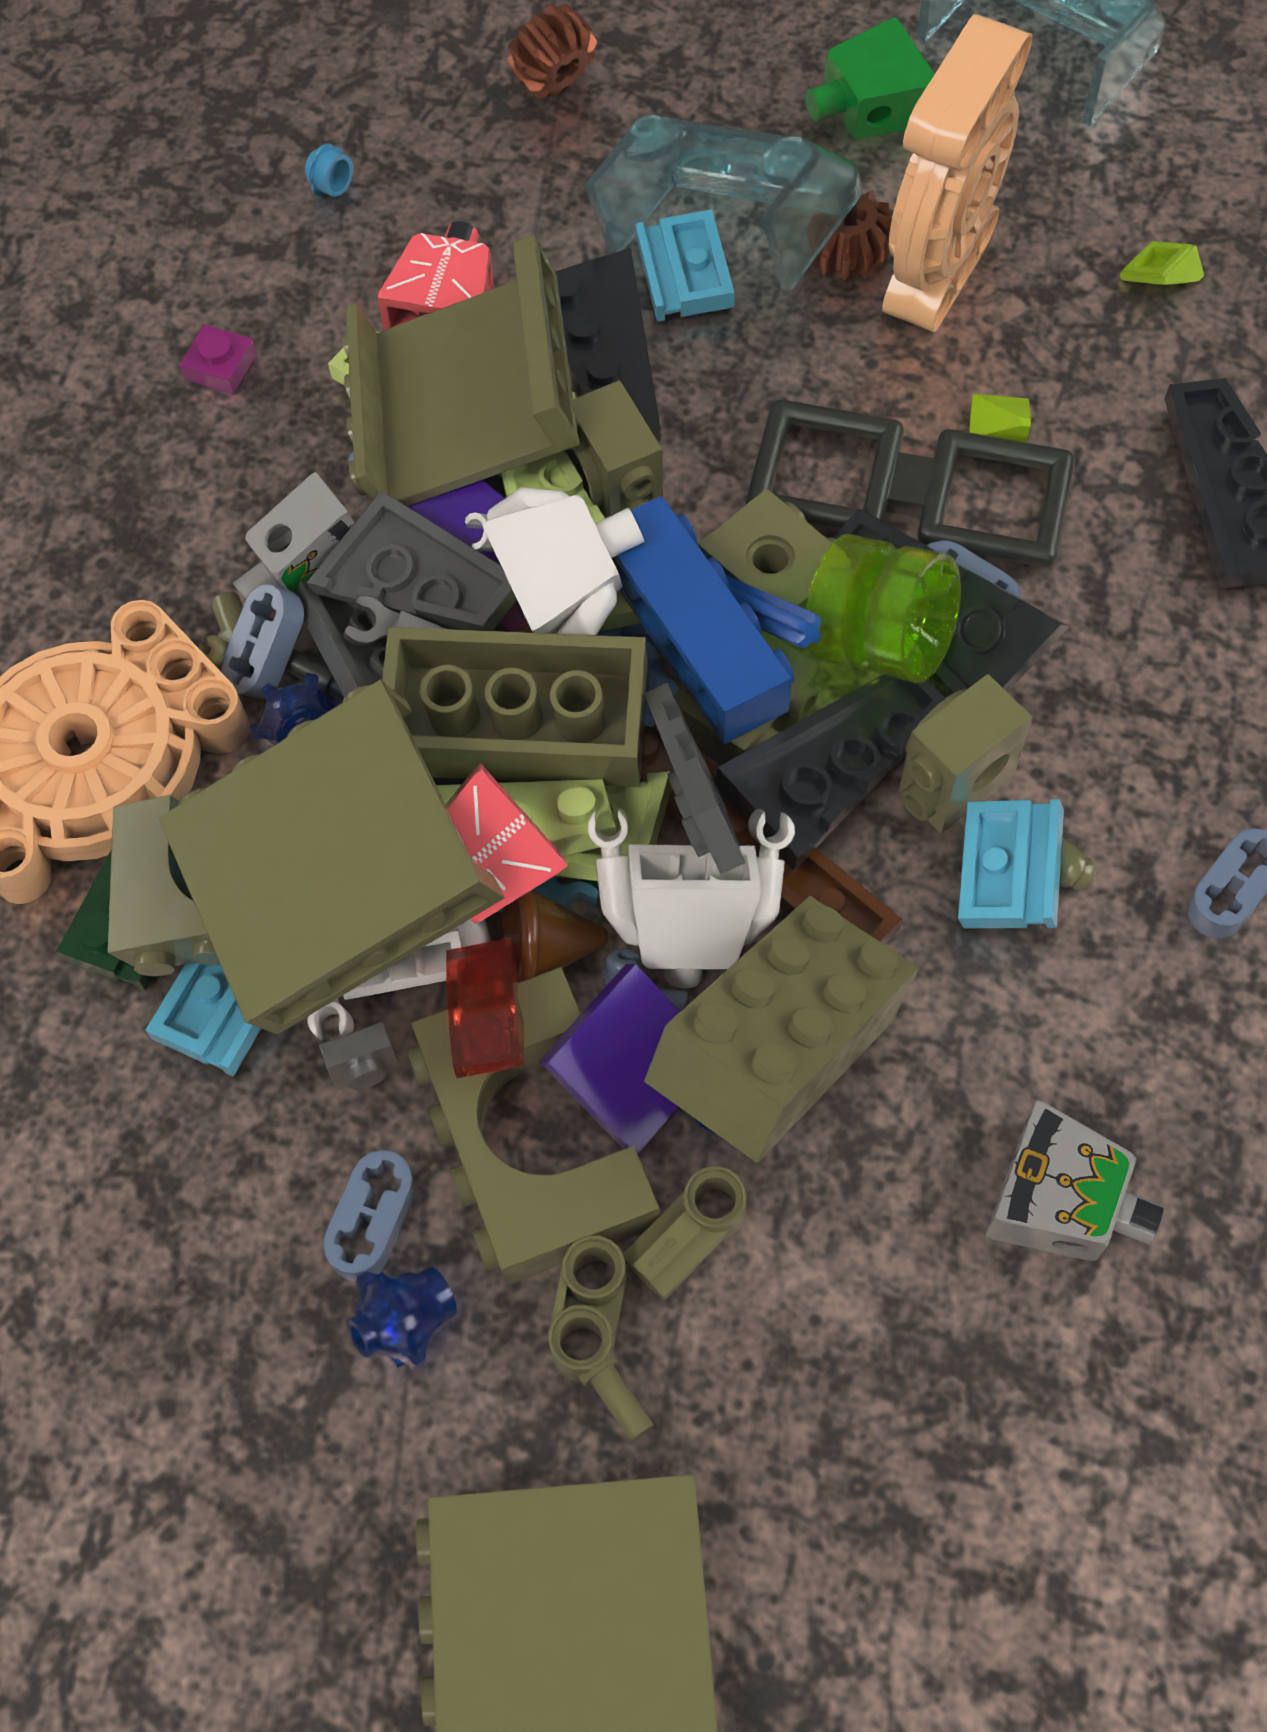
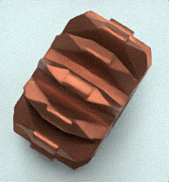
[507,3,598,98]
[802,185,892,282]

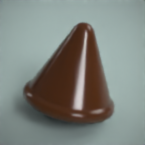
[500,890,608,986]

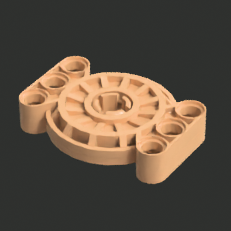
[882,14,1033,332]
[0,600,250,904]

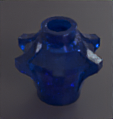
[250,672,343,746]
[346,1266,457,1371]

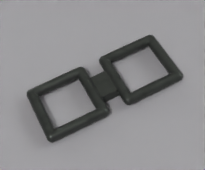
[746,399,1075,567]

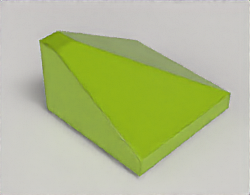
[1119,241,1204,285]
[969,393,1031,443]

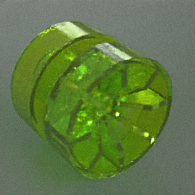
[807,534,961,683]

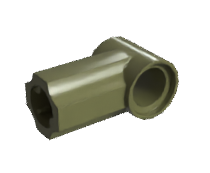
[623,1166,747,1301]

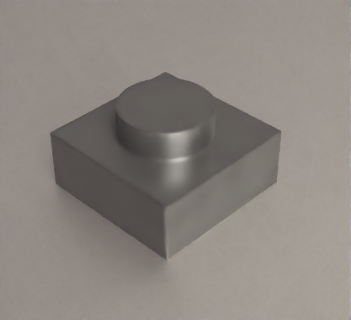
[319,1022,400,1091]

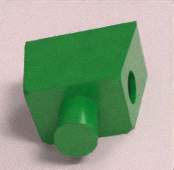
[805,17,935,140]

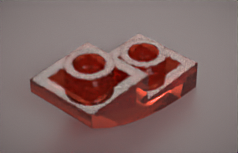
[446,938,524,1078]

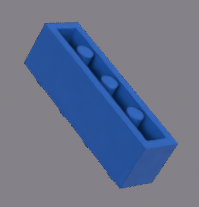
[612,496,795,744]

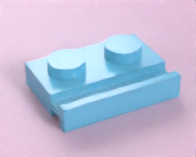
[635,209,735,322]
[958,799,1064,928]
[145,962,261,1077]

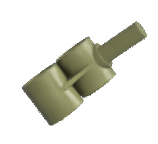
[548,1236,654,1443]

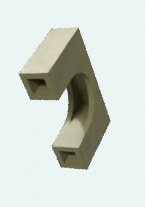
[108,795,221,976]
[406,967,660,1286]

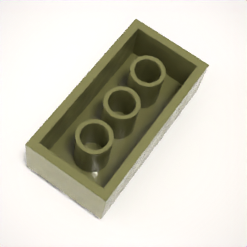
[382,627,648,787]
[644,896,919,1163]

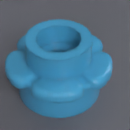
[305,143,353,197]

